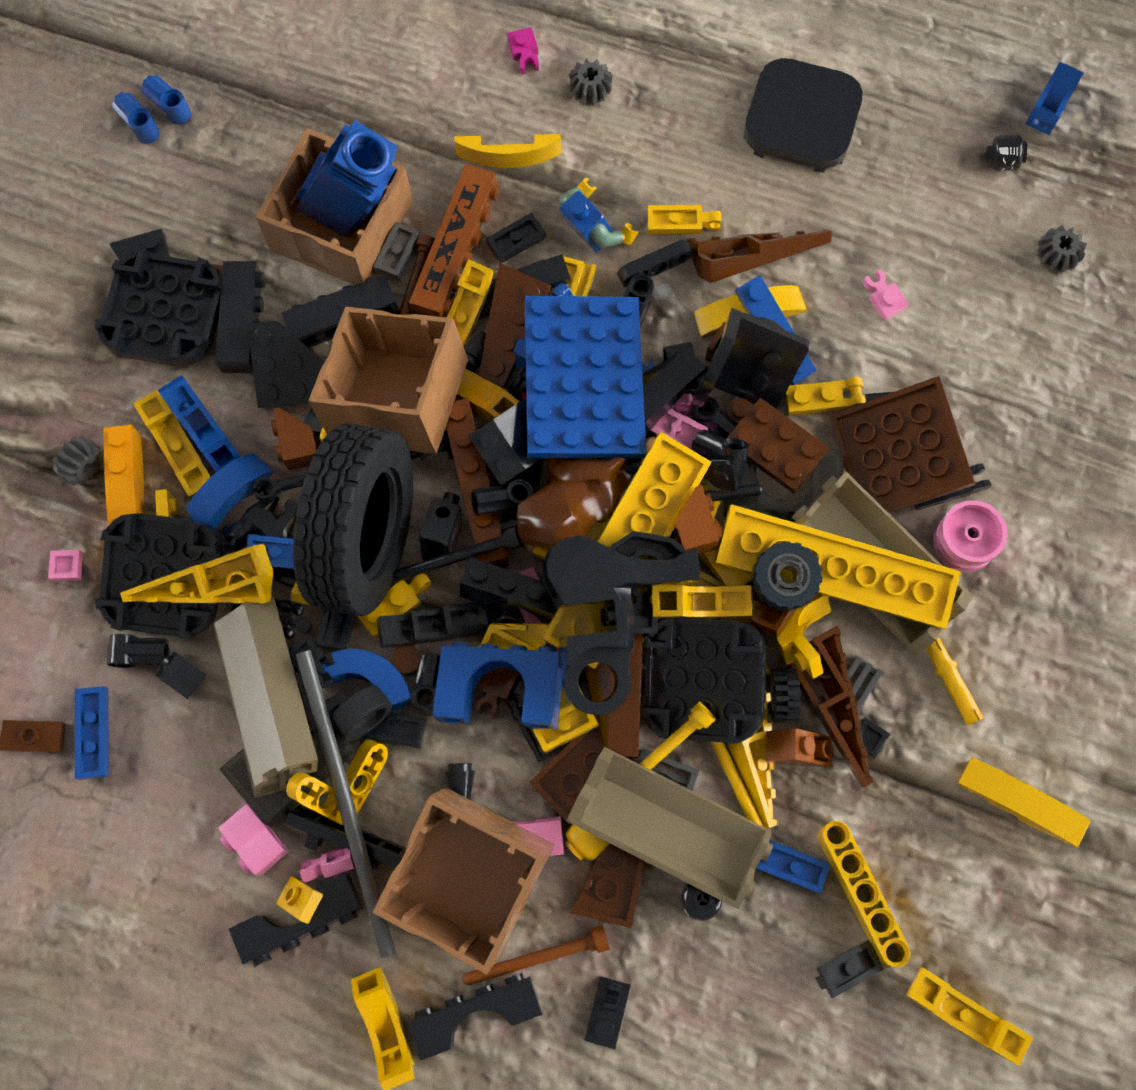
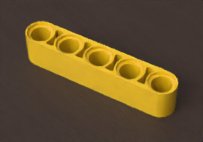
[818,821,911,968]

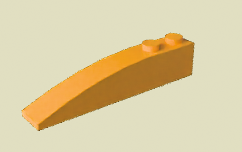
[103,424,145,526]

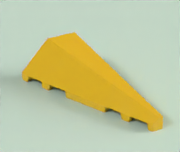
[120,544,273,604]
[727,665,777,828]

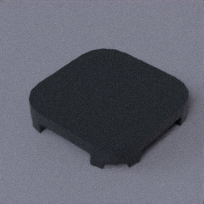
[743,58,863,173]
[95,248,222,367]
[95,513,223,638]
[641,618,767,744]

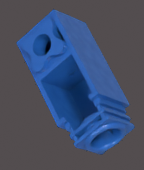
[296,120,398,237]

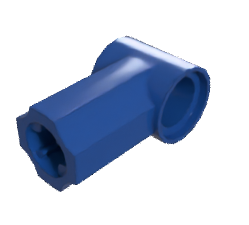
[141,75,191,124]
[111,92,159,144]

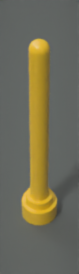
[639,702,716,770]
[711,742,764,827]

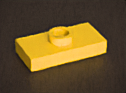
[276,876,323,924]

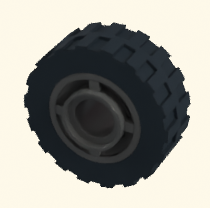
[751,541,823,611]

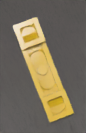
[454,134,561,168]
[447,259,494,344]
[693,285,806,338]
[133,389,211,498]
[906,967,1034,1066]

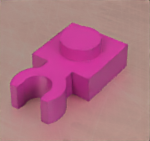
[507,27,539,74]

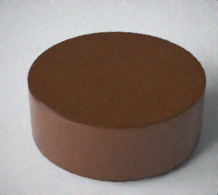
[391,645,421,676]

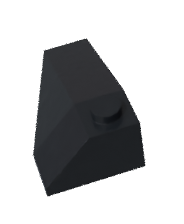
[642,348,708,435]

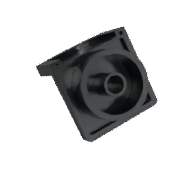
[691,308,810,409]

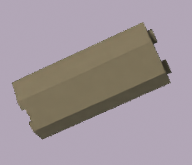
[792,471,973,655]
[214,597,318,798]
[567,747,773,909]

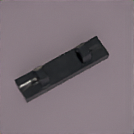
[285,805,407,871]

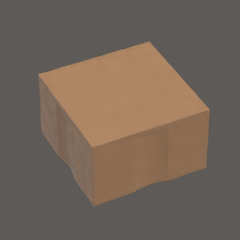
[256,128,413,285]
[308,307,468,454]
[372,787,555,974]

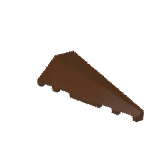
[687,229,832,283]
[781,626,873,788]

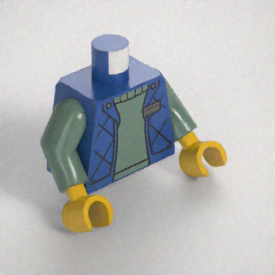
[559,178,639,253]

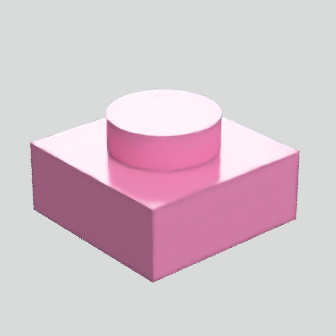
[48,550,83,582]

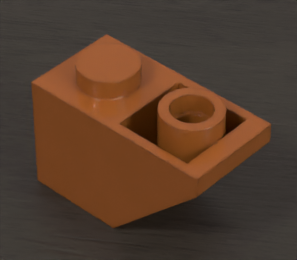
[271,408,319,470]
[675,485,722,554]
[766,728,833,767]

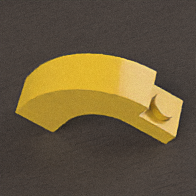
[652,585,754,618]
[776,593,831,679]
[351,967,415,1090]

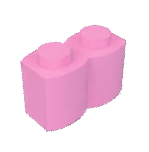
[218,803,289,877]

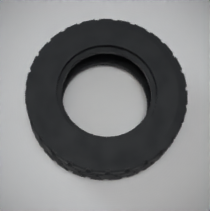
[293,423,413,616]

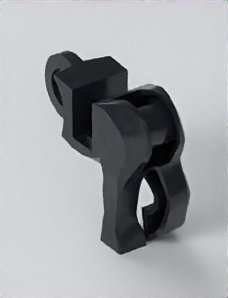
[542,531,701,715]

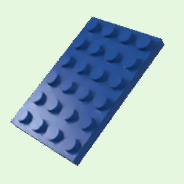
[524,295,646,458]

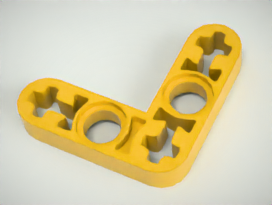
[286,740,388,825]

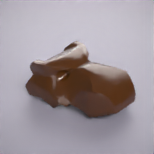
[517,457,633,549]

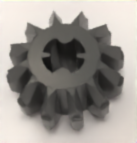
[569,58,612,106]
[1036,225,1087,274]
[53,436,103,486]

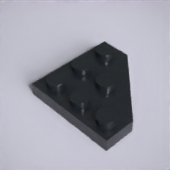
[247,321,326,408]

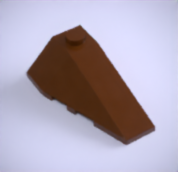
[583,634,643,758]

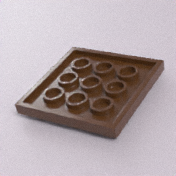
[829,376,976,513]

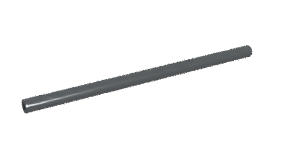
[296,650,396,958]

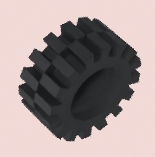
[768,668,801,723]

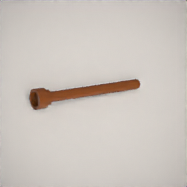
[462,925,610,985]

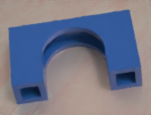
[433,642,563,730]

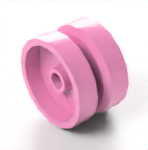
[933,501,1008,572]

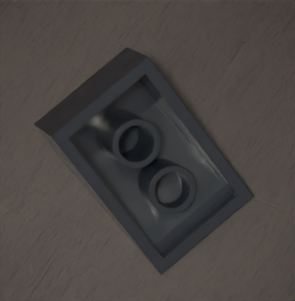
[468,397,541,485]

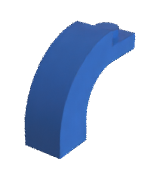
[1025,61,1084,135]
[158,375,240,472]
[186,453,273,530]
[321,649,413,712]

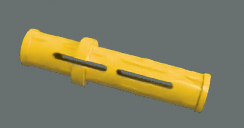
[925,638,984,726]

